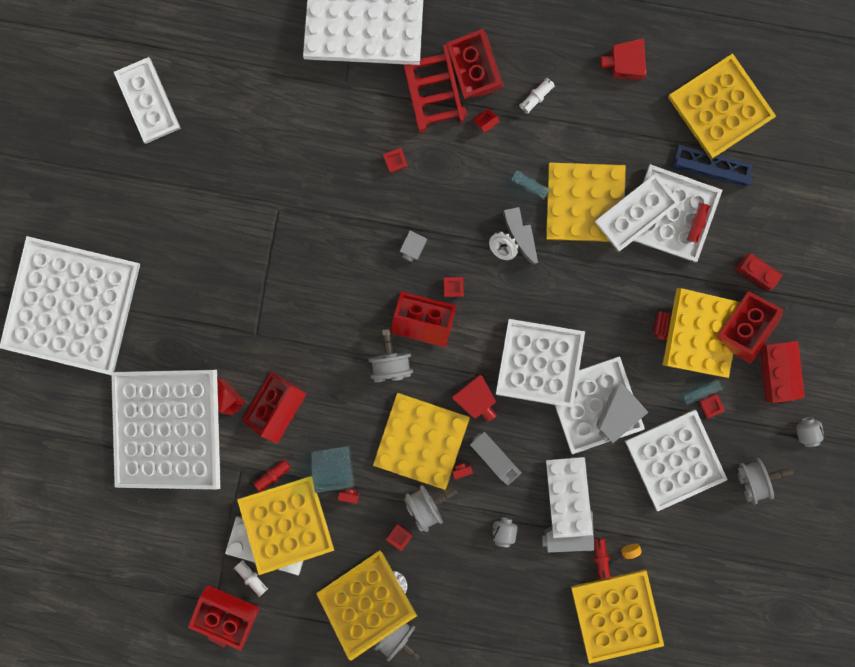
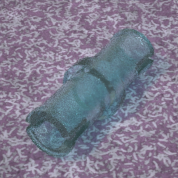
[511,170,550,200]
[682,379,723,405]

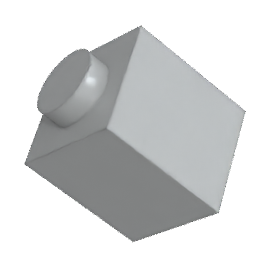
[400,231,427,262]

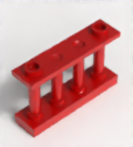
[403,44,467,133]

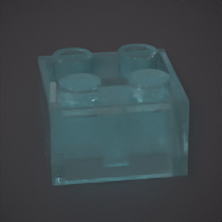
[311,446,355,493]

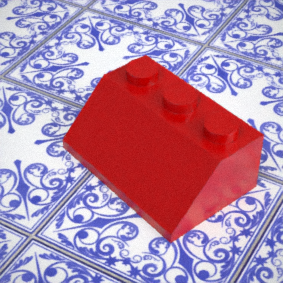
[447,29,504,99]
[717,291,784,364]
[390,292,456,347]
[760,341,805,403]
[242,371,307,443]
[188,585,260,651]

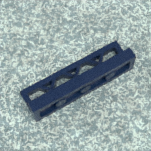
[672,145,753,187]

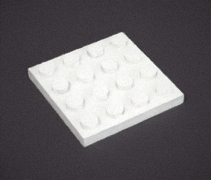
[633,164,722,263]
[496,319,585,408]
[555,357,645,454]
[625,409,727,511]

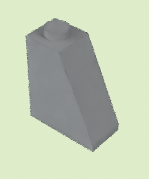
[597,382,648,443]
[470,432,522,485]
[542,510,594,552]

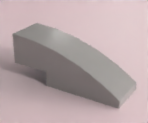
[503,207,538,265]

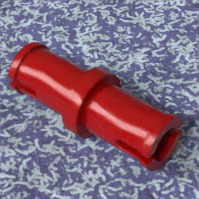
[686,203,711,243]
[253,459,291,492]
[594,538,611,579]

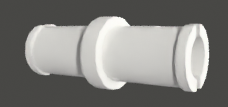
[519,78,555,114]
[234,560,268,597]

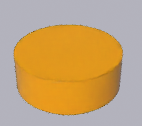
[621,544,642,559]

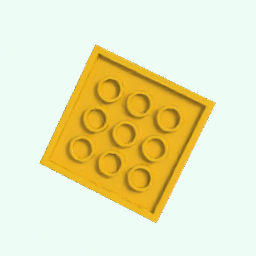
[668,54,776,159]
[546,163,626,242]
[663,288,740,378]
[373,393,470,490]
[238,476,334,575]
[316,550,417,661]
[571,569,664,663]

